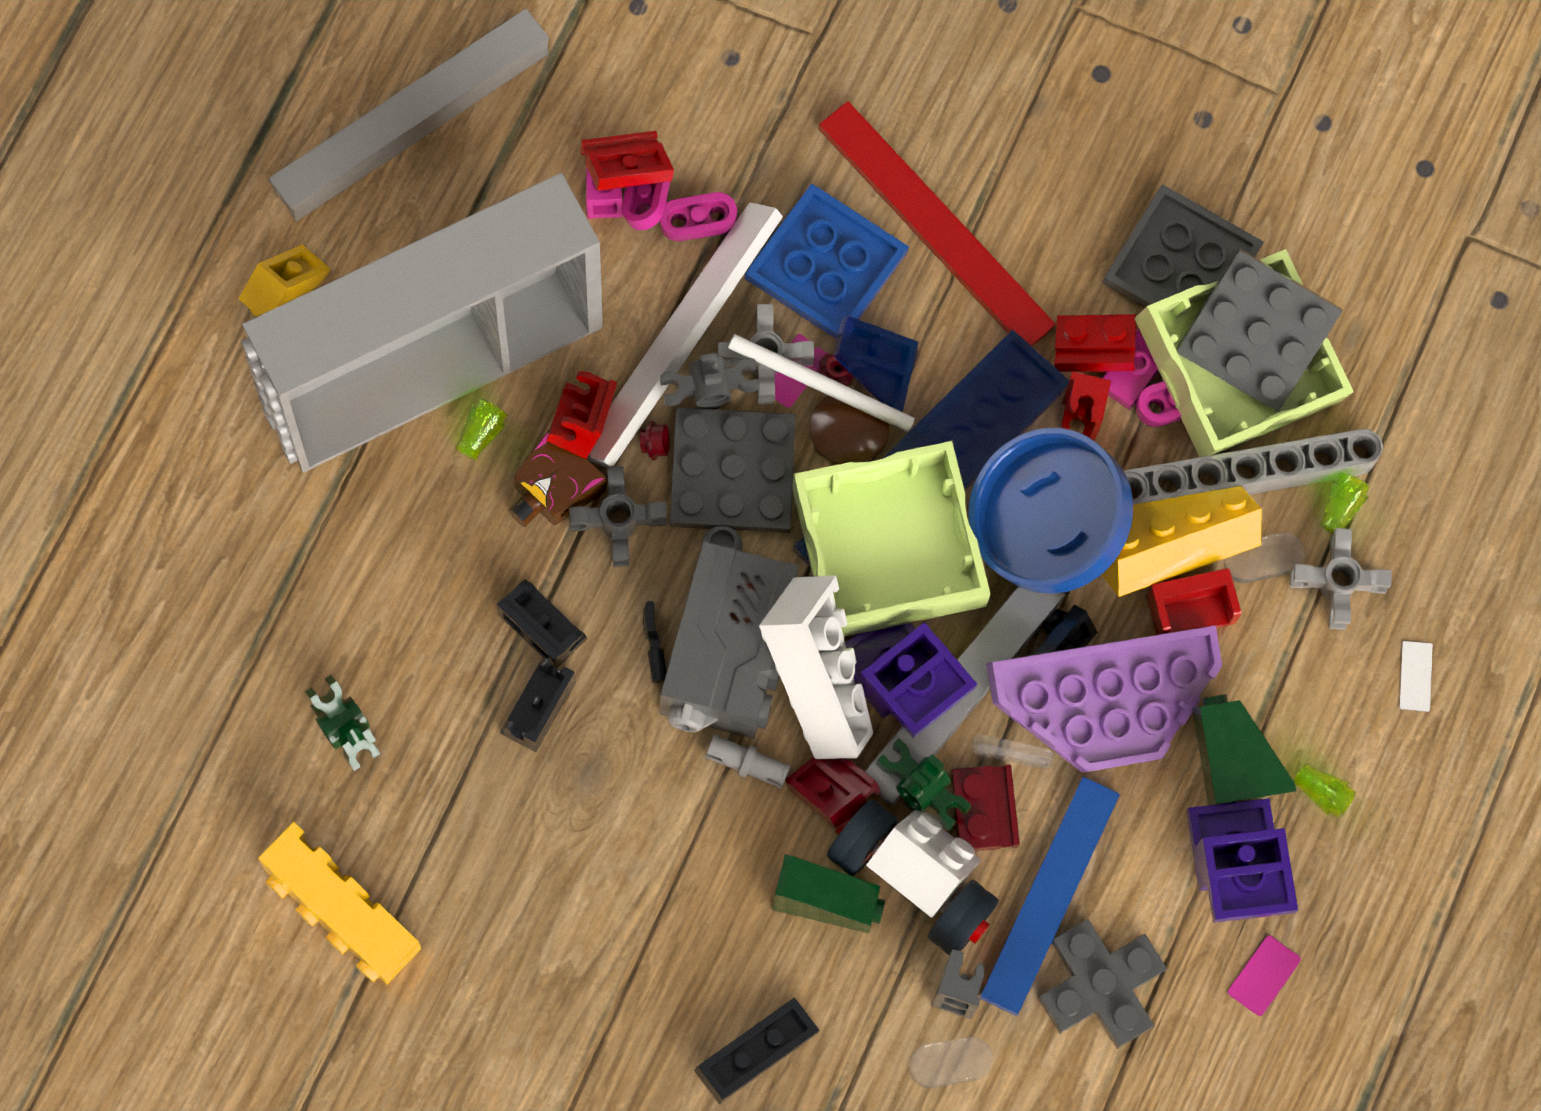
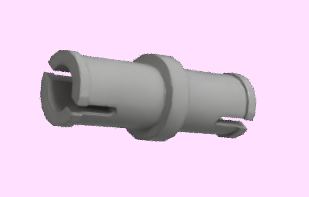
[705,734,790,789]

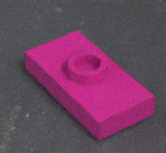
[1103,329,1159,410]

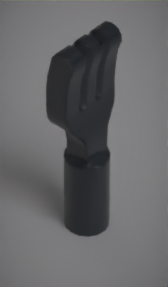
[643,601,667,683]

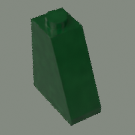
[1192,694,1297,805]
[772,854,885,934]

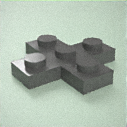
[1038,919,1167,1049]

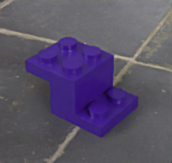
[845,622,977,739]
[1186,798,1298,923]

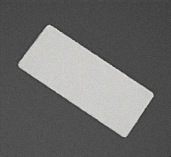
[1400,641,1433,712]

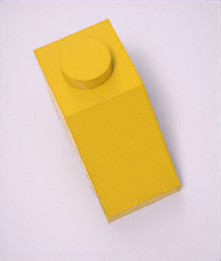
[238,244,331,317]

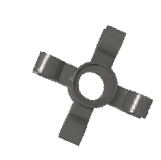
[660,353,760,410]
[569,466,667,567]

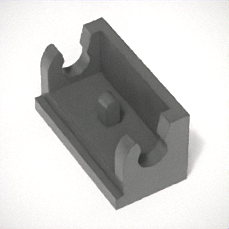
[932,949,984,1019]

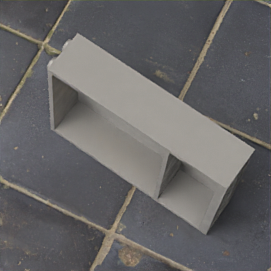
[240,173,603,473]

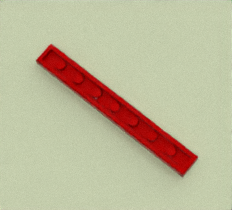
[818,101,1056,353]

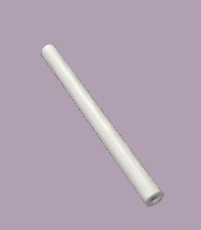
[728,334,915,432]

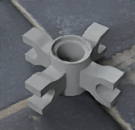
[717,304,814,404]
[1290,528,1392,630]

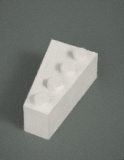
[759,575,873,759]

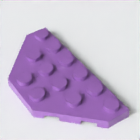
[986,626,1222,772]

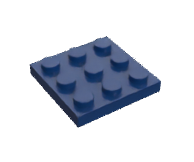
[744,183,909,343]

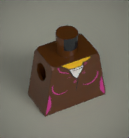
[508,430,607,527]

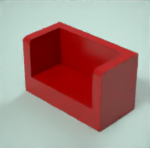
[1146,568,1242,635]

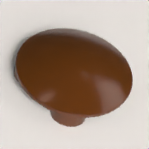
[810,390,889,464]

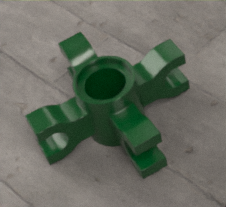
[305,675,380,771]
[876,738,971,831]

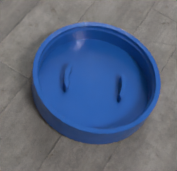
[968,428,1133,594]

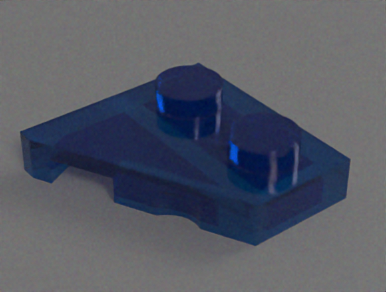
[833,315,919,412]

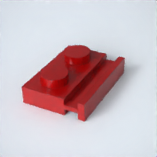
[580,131,674,191]
[1054,314,1137,372]

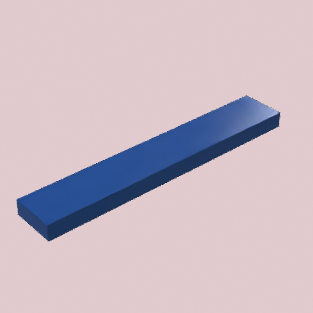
[980,777,1120,1016]

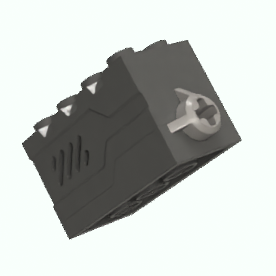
[660,541,799,739]

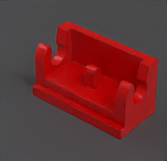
[546,371,617,459]
[1061,371,1112,442]

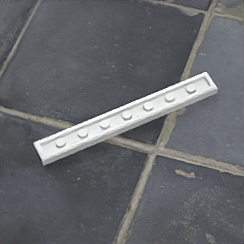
[587,202,783,467]

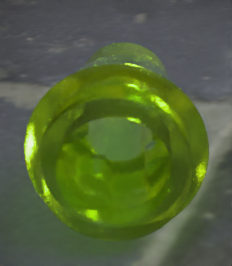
[455,398,508,461]
[1319,473,1370,533]
[1294,763,1357,819]

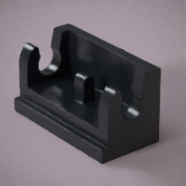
[497,579,587,668]
[500,658,576,752]

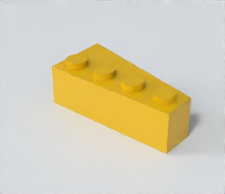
[1101,486,1262,597]
[258,821,421,985]

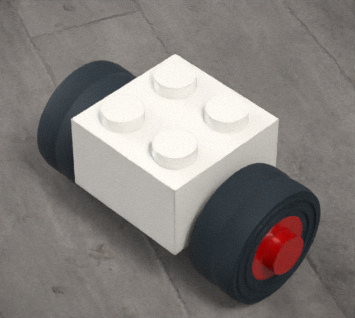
[827,799,999,955]

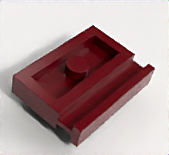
[784,757,881,828]
[951,764,1020,851]

